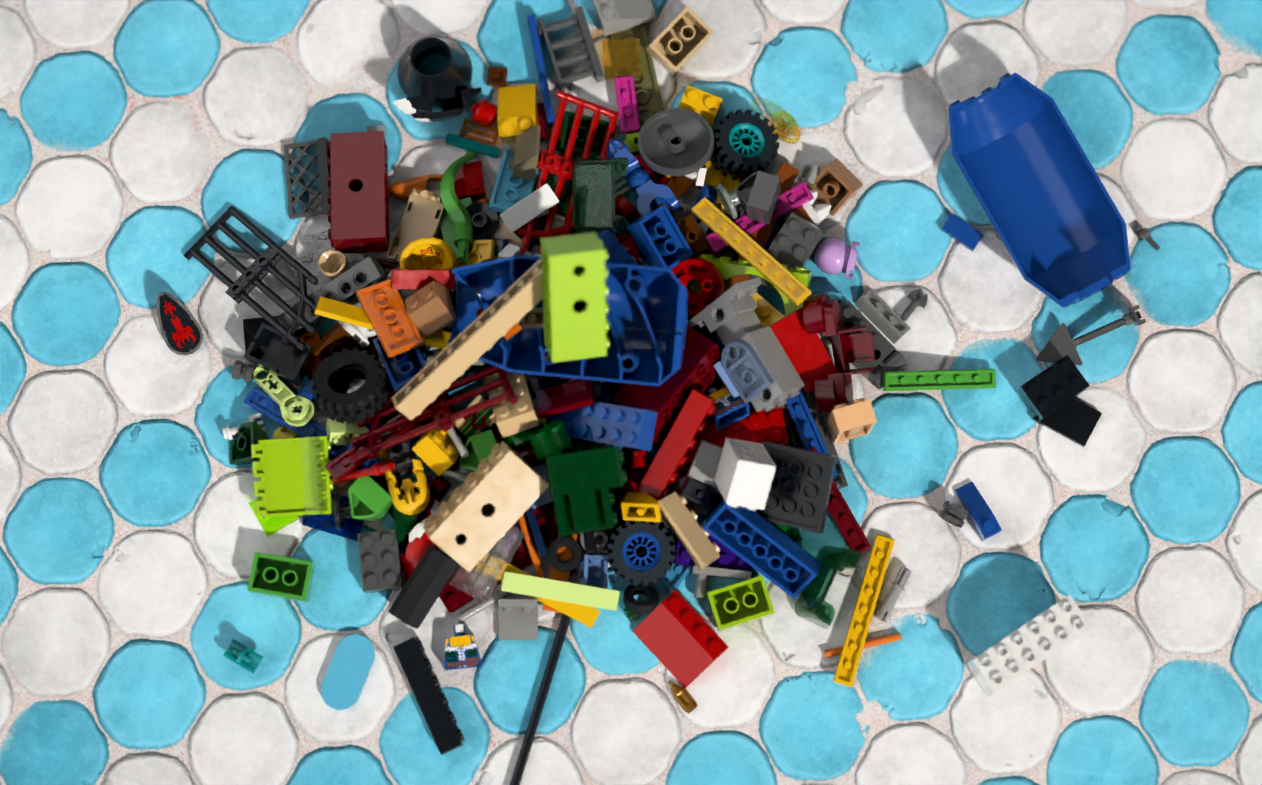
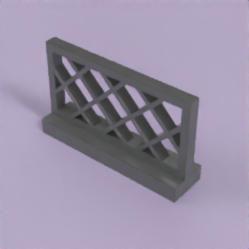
[284,137,331,219]

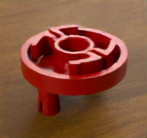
[671,258,724,316]

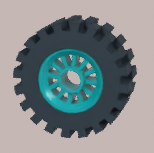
[710,109,779,182]

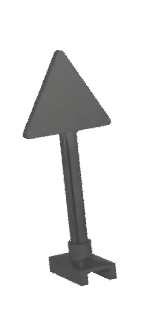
[1036,305,1146,365]

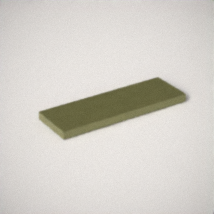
[609,24,663,134]

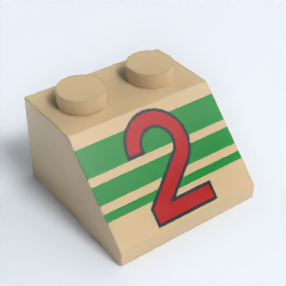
[454,395,496,440]

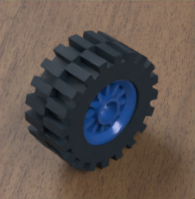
[607,520,676,586]

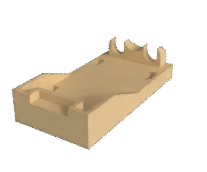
[386,188,446,263]

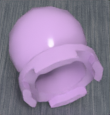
[814,237,860,279]

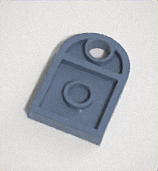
[721,340,774,404]

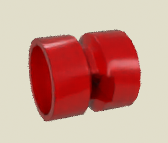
[600,194,637,230]

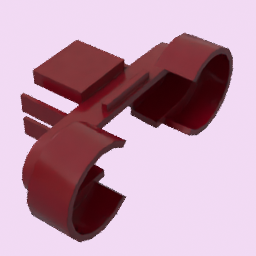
[803,294,875,413]

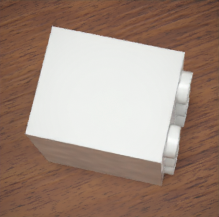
[714,438,776,510]

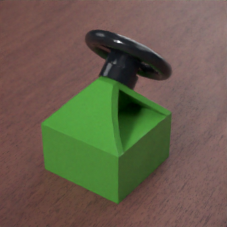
[334,476,393,531]

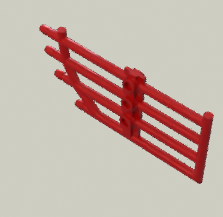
[518,90,619,256]

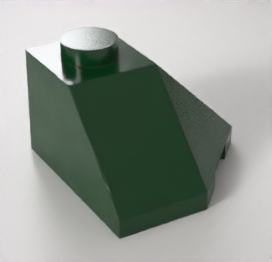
[230,421,269,465]

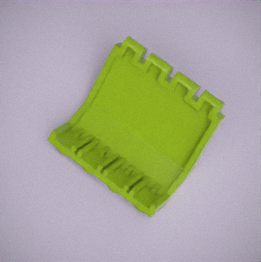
[251,436,334,518]

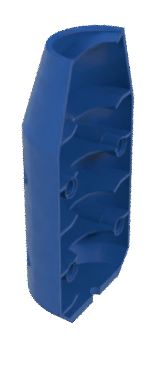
[447,255,688,386]

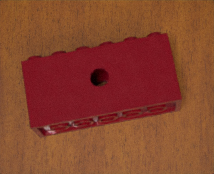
[327,131,390,254]
[608,325,722,450]

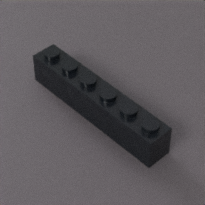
[393,637,465,755]

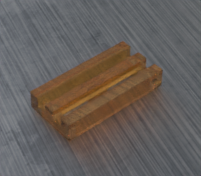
[459,119,499,146]

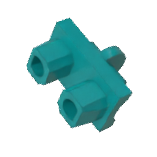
[223,639,264,674]

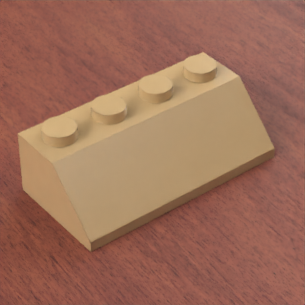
[658,492,721,571]

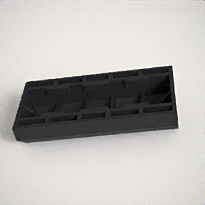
[388,546,459,629]

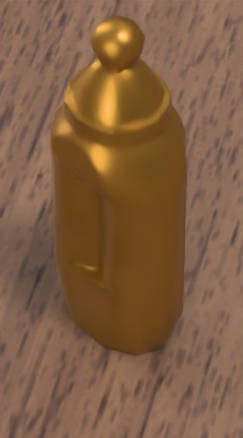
[668,681,698,714]

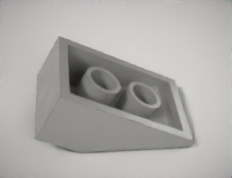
[592,0,658,36]

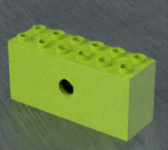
[541,232,610,363]

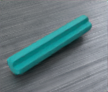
[445,134,500,158]

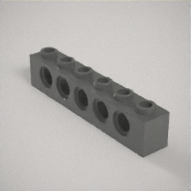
[277,256,386,337]

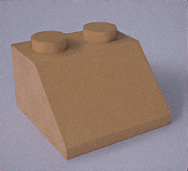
[808,158,864,216]
[404,280,456,339]

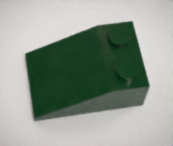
[554,111,617,161]

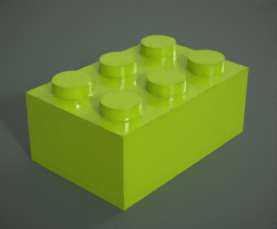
[706,575,775,632]

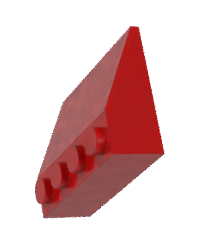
[632,590,729,688]

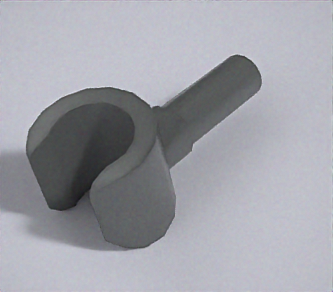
[1136,228,1160,250]

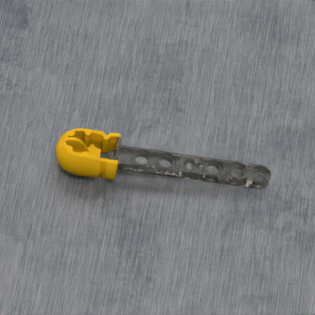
[370,353,430,515]

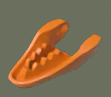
[389,174,443,201]

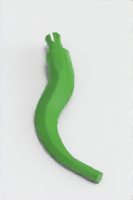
[440,150,477,263]

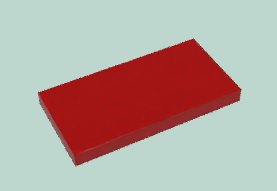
[769,307,838,394]

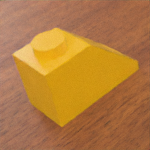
[621,492,661,522]

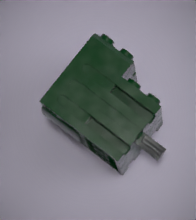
[544,446,627,552]

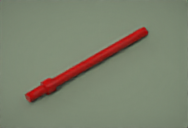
[330,463,395,483]

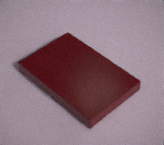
[536,379,594,419]

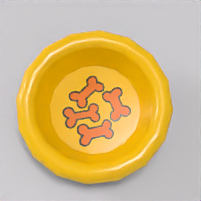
[399,237,457,269]

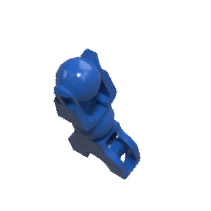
[606,139,680,217]

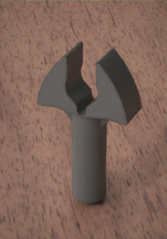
[900,289,928,321]

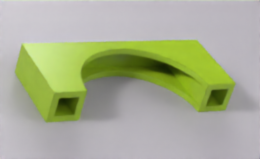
[693,254,812,316]

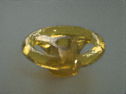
[772,110,801,144]

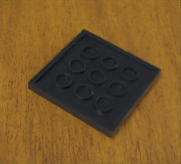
[754,441,837,534]

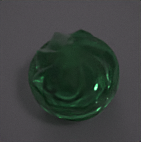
[623,607,643,623]

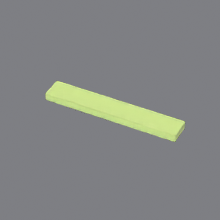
[501,571,620,611]

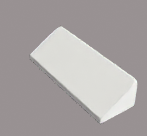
[500,183,559,234]

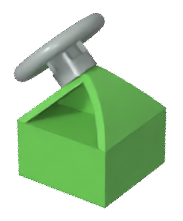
[442,429,497,487]

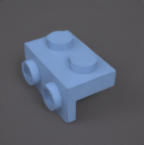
[580,554,608,589]

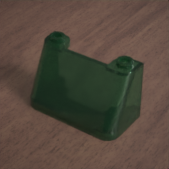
[573,158,629,235]
[794,545,862,629]

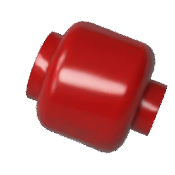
[470,99,498,127]

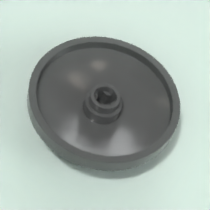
[638,108,714,176]

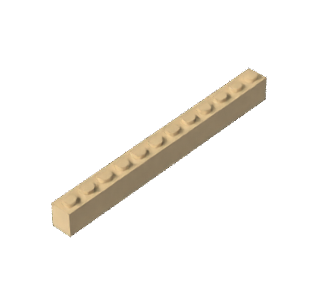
[392,258,543,421]

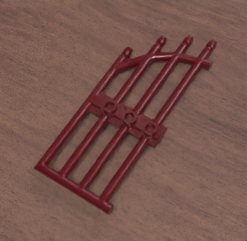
[349,365,517,461]

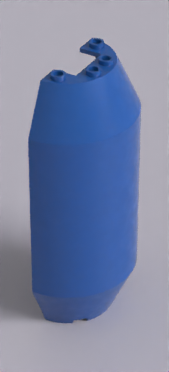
[948,72,1131,308]

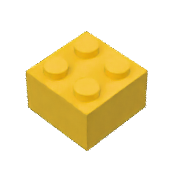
[412,428,463,476]

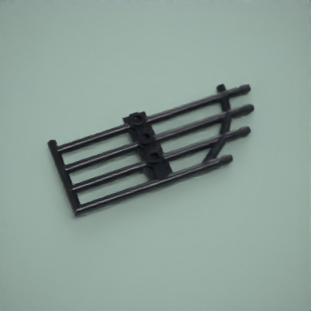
[183,205,319,351]

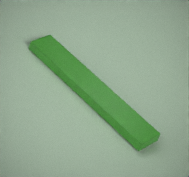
[883,369,996,391]

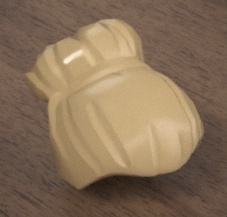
[318,250,349,280]

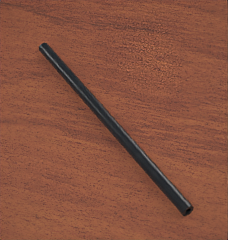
[510,613,571,785]

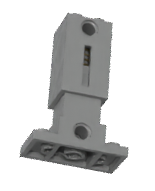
[687,277,805,412]

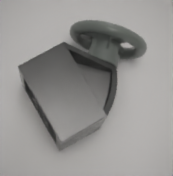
[717,171,781,224]

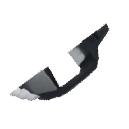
[393,87,482,122]

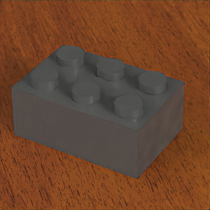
[357,529,404,594]

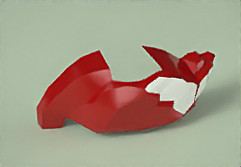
[400,500,441,580]

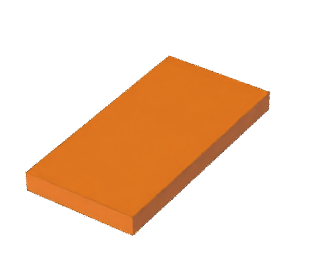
[356,279,424,358]

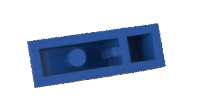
[955,482,1002,541]

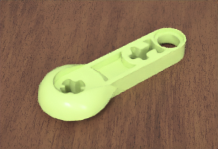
[253,367,314,427]

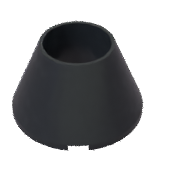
[397,35,472,108]

